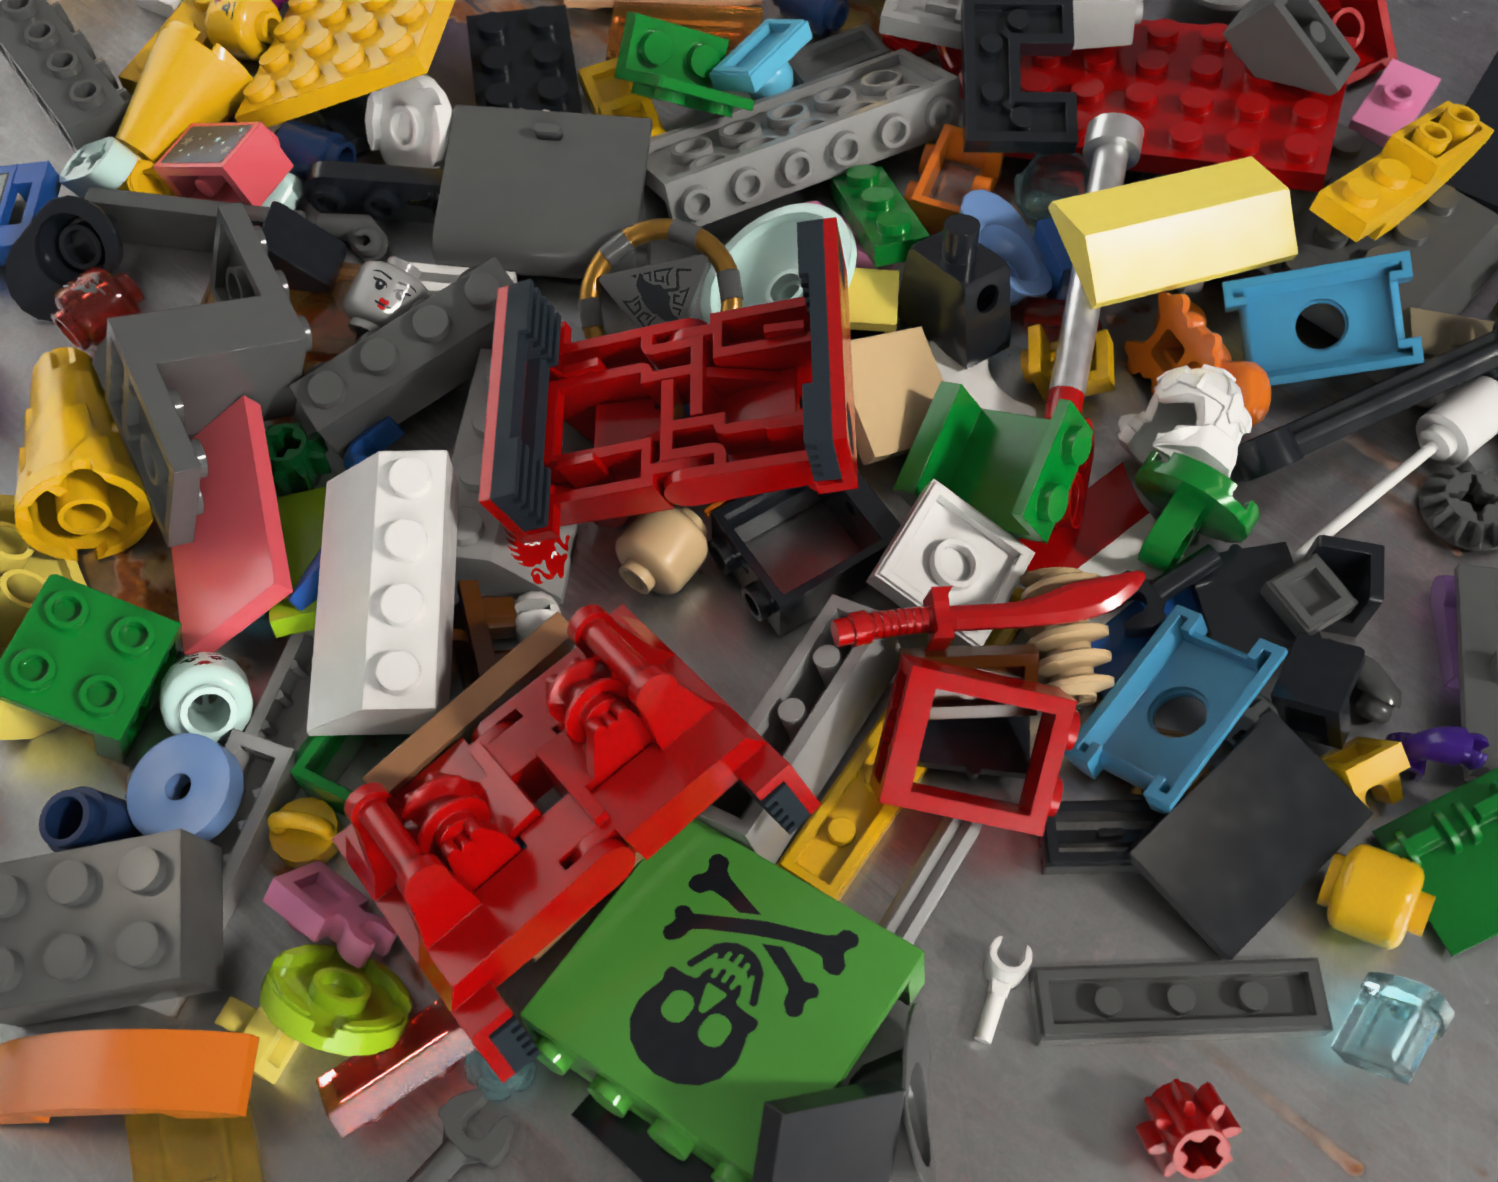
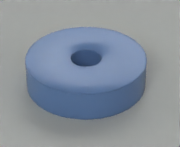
[126,733,244,841]

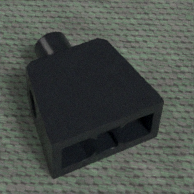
[897,214,1011,370]

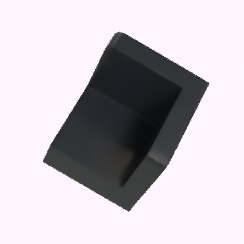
[1301,535,1385,637]
[1270,632,1365,750]

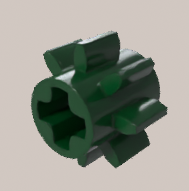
[265,420,331,496]

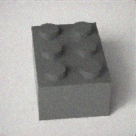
[0,829,224,1026]

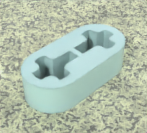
[59,137,137,198]

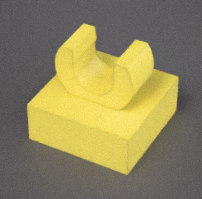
[214,996,300,1085]

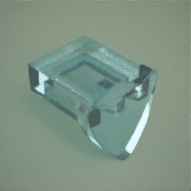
[1331,972,1455,1086]

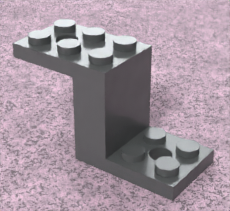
[105,202,312,548]

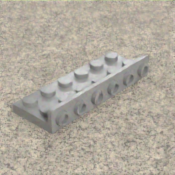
[645,48,963,227]

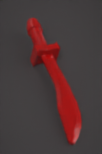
[831,570,1146,652]

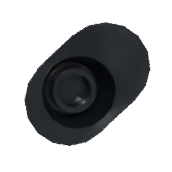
[5,195,123,322]

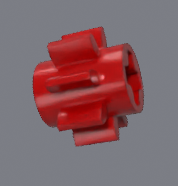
[1135,1078,1241,1180]

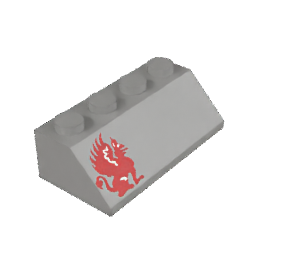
[451,348,594,605]

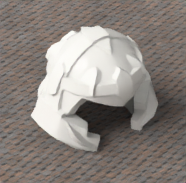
[1118,364,1252,478]

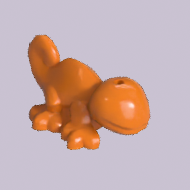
[1124,291,1271,427]

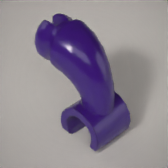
[1386,726,1490,782]

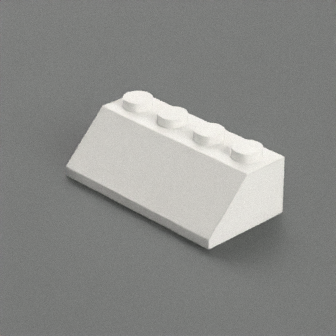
[307,450,459,736]

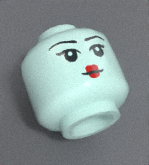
[159,652,254,745]

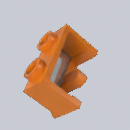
[904,123,1005,236]

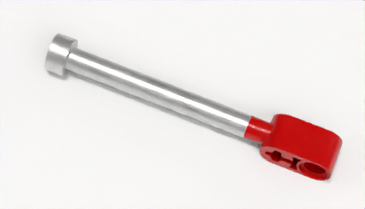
[1044,112,1144,529]

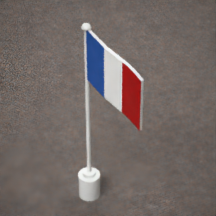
[1019,375,1498,709]

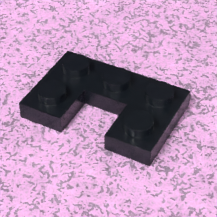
[961,0,1078,154]

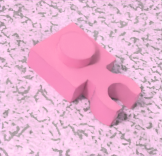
[263,860,397,969]

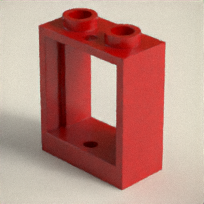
[869,653,1080,837]

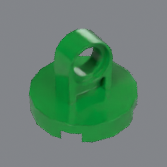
[1134,450,1260,573]

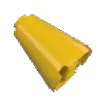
[115,20,254,162]

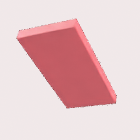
[171,395,293,655]

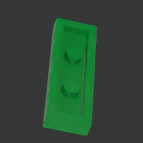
[830,164,930,267]

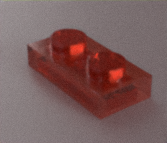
[315,998,476,1138]

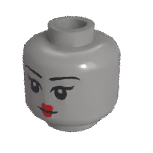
[342,256,430,337]

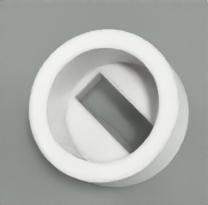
[514,591,561,642]

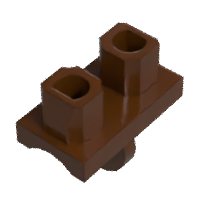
[451,579,517,690]

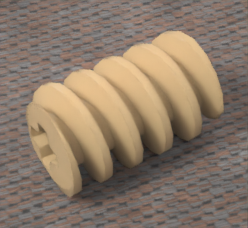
[1019,567,1115,710]

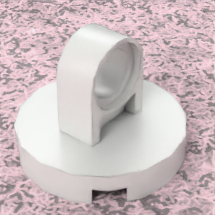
[365,74,454,169]

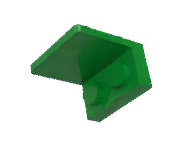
[614,12,755,118]
[0,574,182,764]

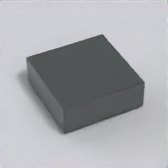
[1259,553,1359,638]

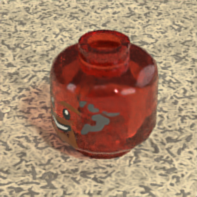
[51,267,145,351]

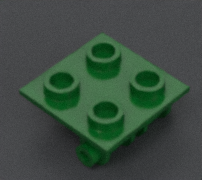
[1372,767,1498,957]

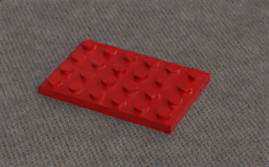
[1004,19,1357,192]

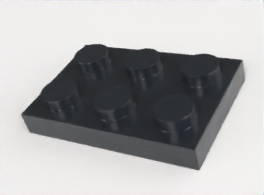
[466,5,583,113]

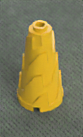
[13,347,153,561]

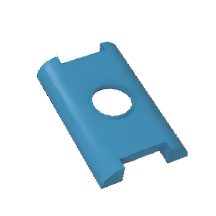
[1222,250,1425,386]
[1064,604,1288,814]

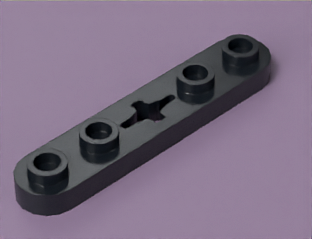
[302,161,444,223]

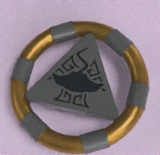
[578,218,744,339]

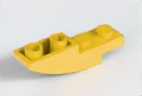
[1309,101,1494,243]

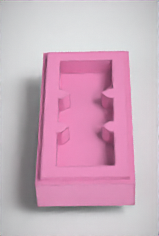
[1348,58,1441,148]

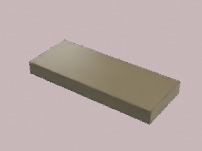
[1402,307,1494,359]

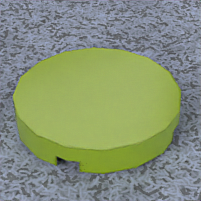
[259,944,412,1056]

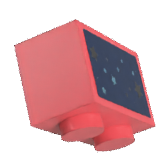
[153,122,294,206]

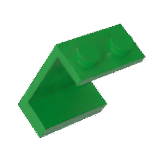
[893,381,1094,544]

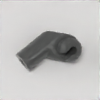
[316,213,389,261]

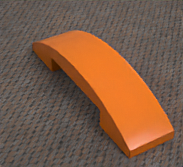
[0,1029,260,1124]

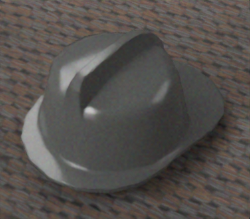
[848,1003,936,1182]

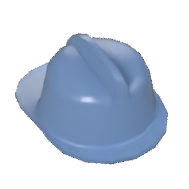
[960,189,1052,308]

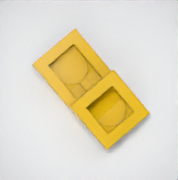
[578,57,665,137]

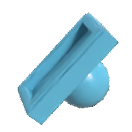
[709,19,813,100]

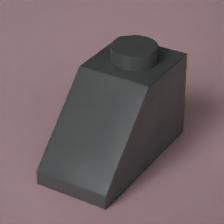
[1223,0,1361,96]

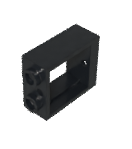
[708,472,901,637]

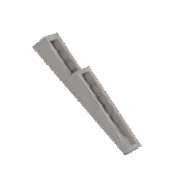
[140,629,315,1018]

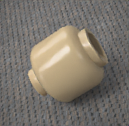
[615,504,709,595]

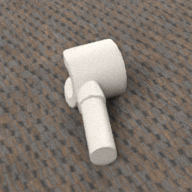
[973,935,1033,1045]

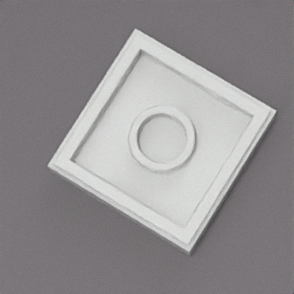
[866,479,1035,647]

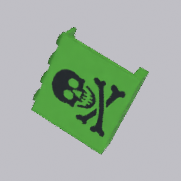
[519,818,925,1182]

